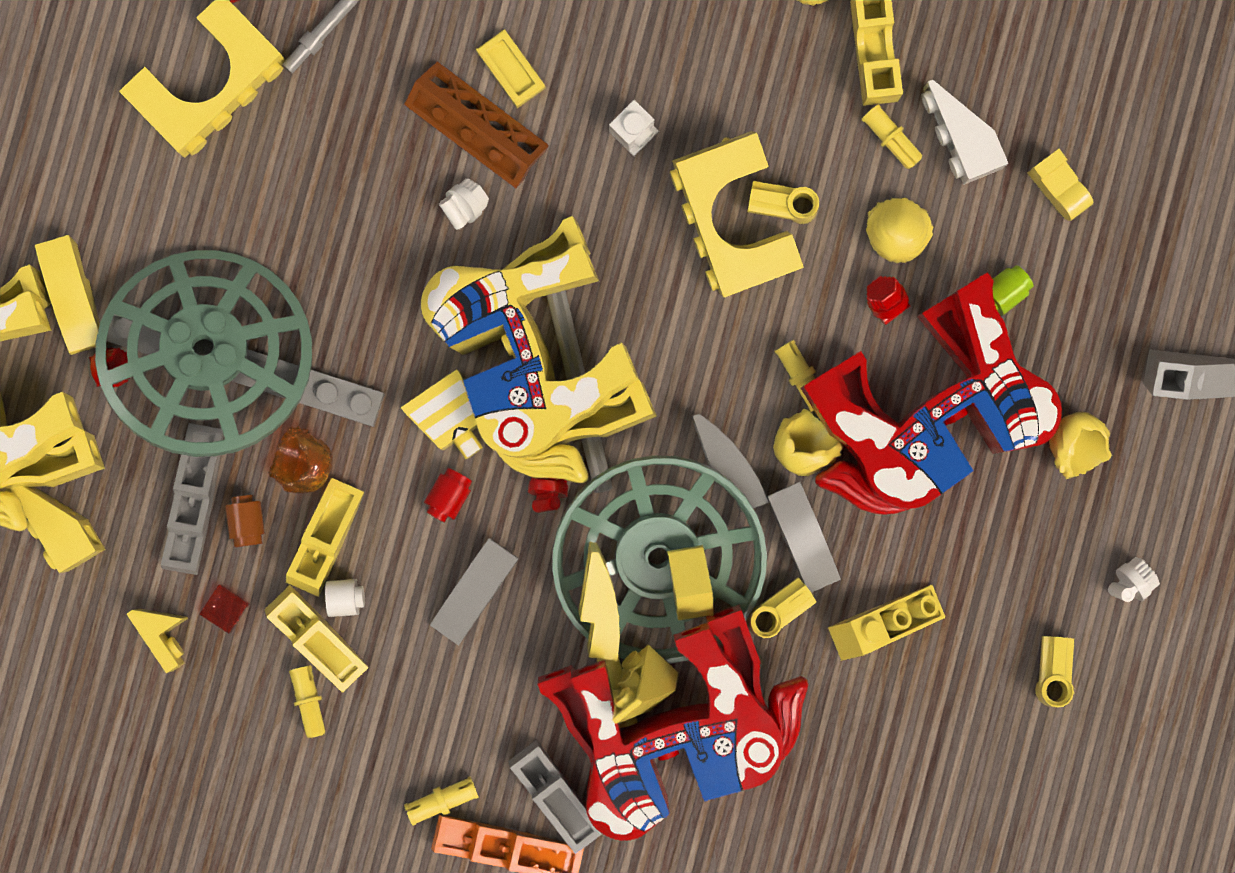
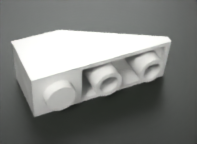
[921,80,1008,185]

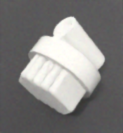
[439,179,489,230]
[1108,557,1160,602]

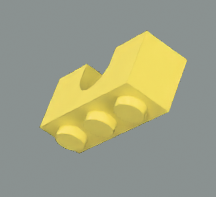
[850,0,903,106]

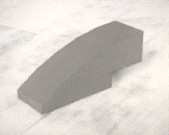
[691,414,769,512]
[766,482,841,593]
[430,538,519,646]
[508,739,602,854]

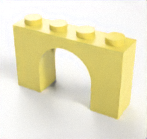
[119,0,285,158]
[669,131,804,297]

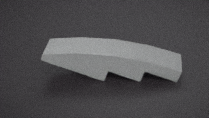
[161,423,224,575]

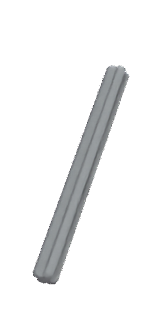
[547,290,612,493]

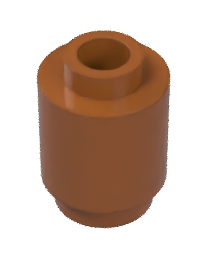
[225,495,265,548]

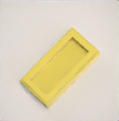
[476,29,546,108]

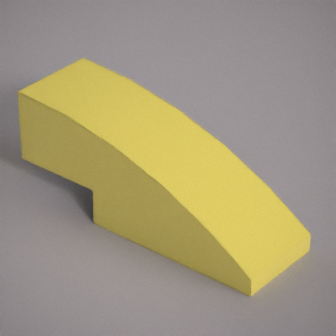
[35,235,100,355]
[286,478,364,597]
[579,542,620,661]
[264,585,368,693]

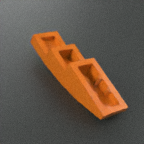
[431,814,584,873]

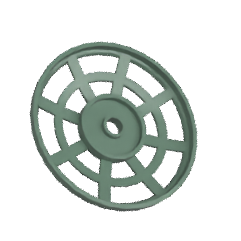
[95,250,312,457]
[552,456,767,664]

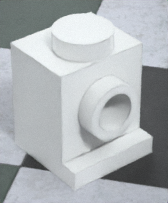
[609,100,659,156]

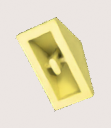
[667,545,713,621]

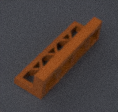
[404,62,549,188]

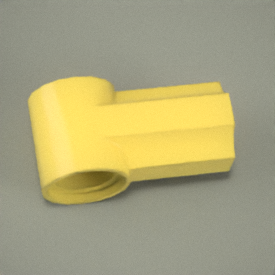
[748,181,819,224]
[746,577,816,638]
[1035,636,1074,707]

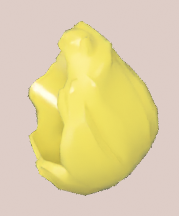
[866,198,934,263]
[773,409,843,476]
[1049,412,1112,479]

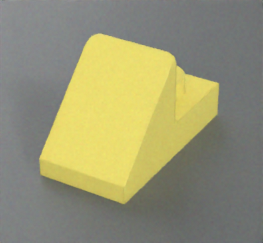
[127,609,188,673]

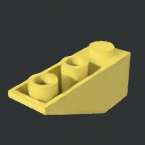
[10,486,105,573]
[828,585,946,661]
[612,644,678,724]

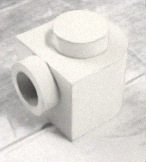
[325,579,365,617]

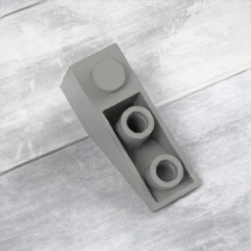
[1143,349,1235,400]

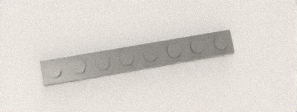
[106,314,385,427]

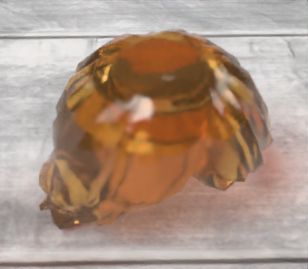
[268,426,333,493]

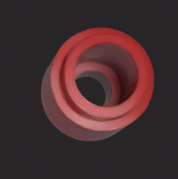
[424,468,472,523]

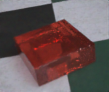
[199,584,250,634]

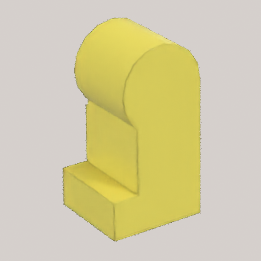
[1028,149,1094,221]

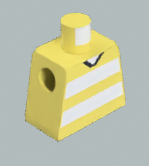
[401,369,483,460]

